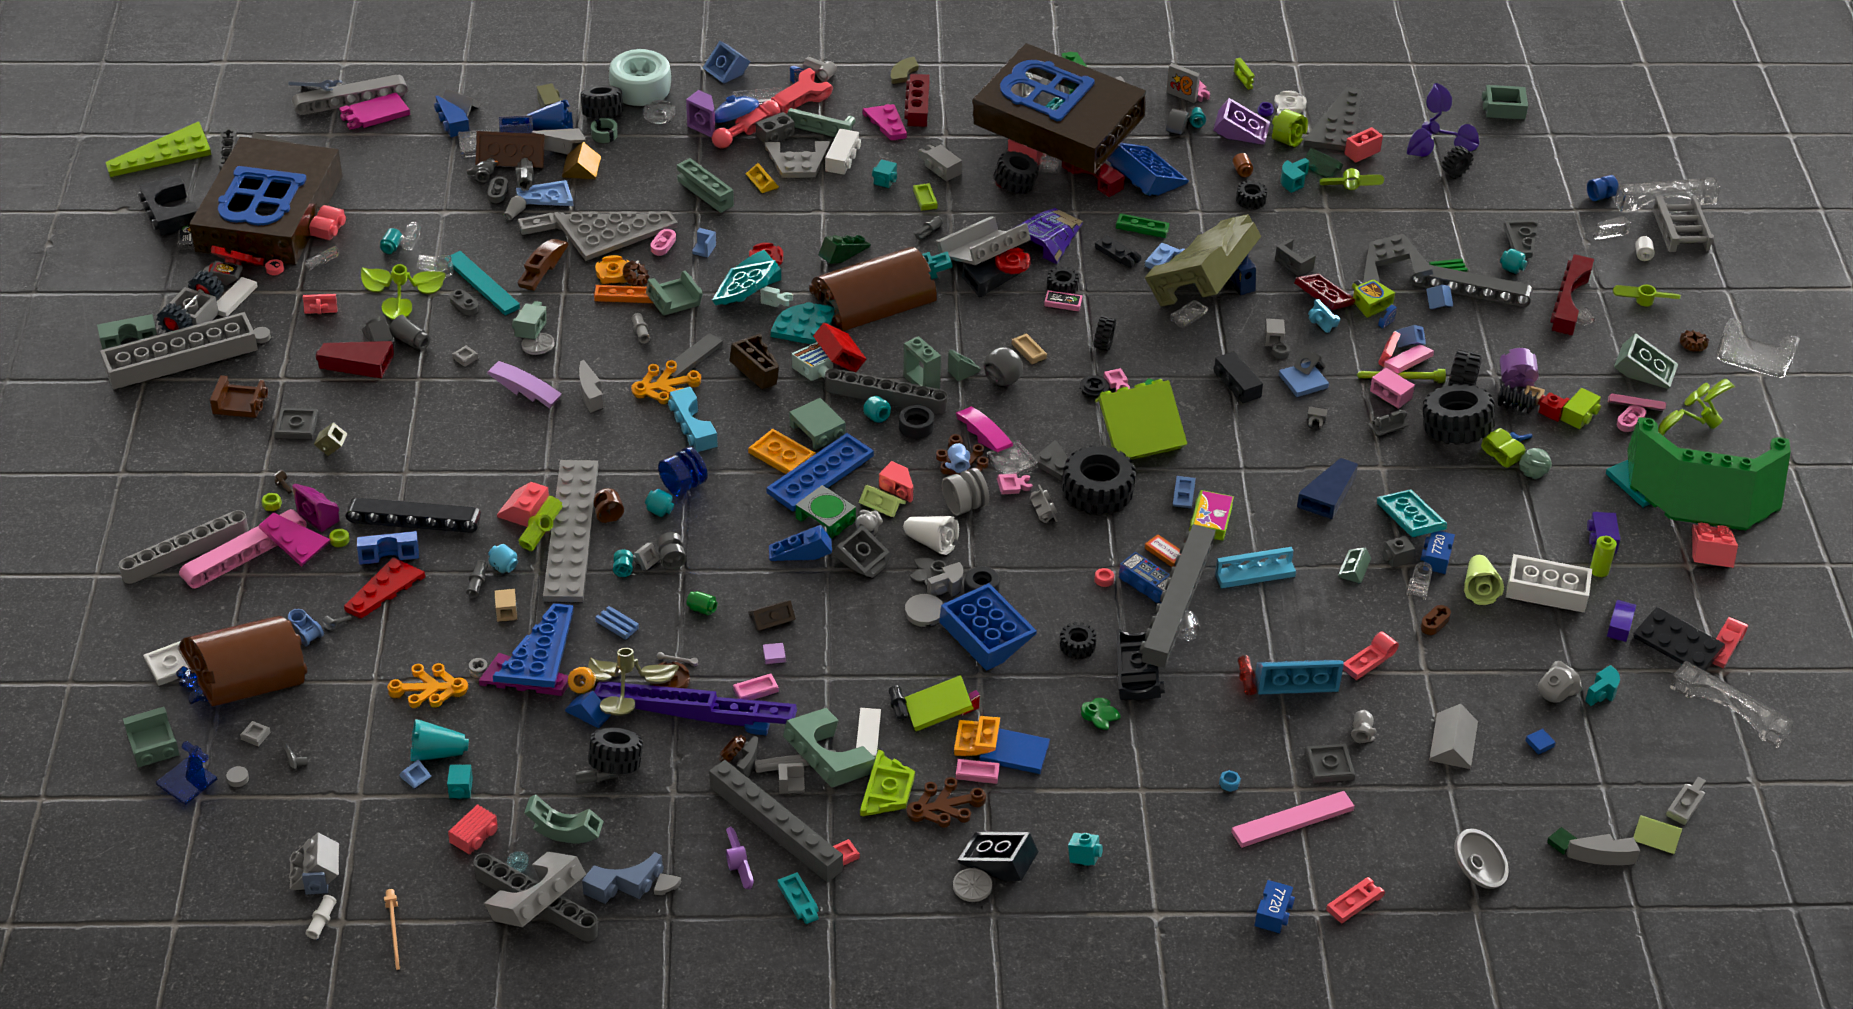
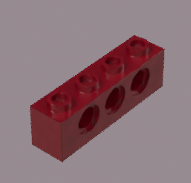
[904,74,930,127]

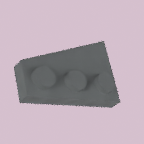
[1504,220,1538,258]

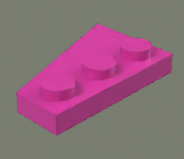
[862,104,907,140]
[259,513,330,567]

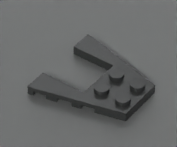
[1363,234,1433,283]

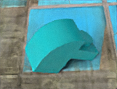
[1280,158,1309,193]

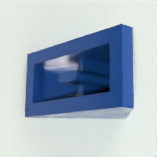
[565,691,611,728]

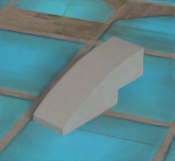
[579,360,604,413]
[1566,834,1640,865]

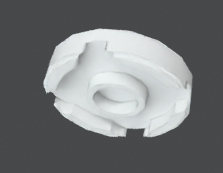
[1274,91,1307,113]

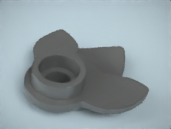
[910,558,947,586]

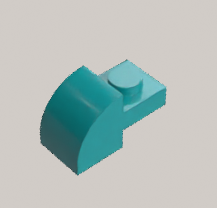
[922,251,953,279]
[1585,665,1620,706]

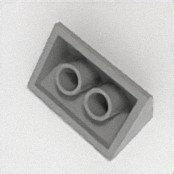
[1429,704,1478,769]

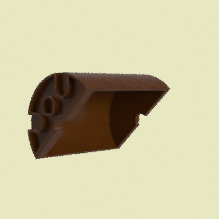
[178,616,307,707]

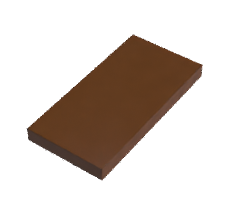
[475,131,545,168]

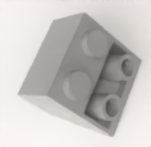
[289,833,339,890]

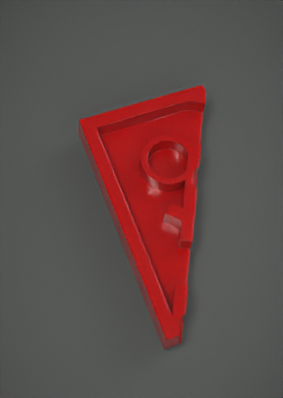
[211,246,264,266]

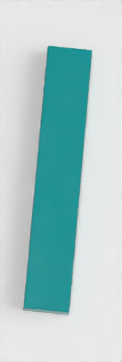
[445,251,520,316]

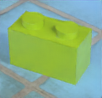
[1561,388,1601,429]

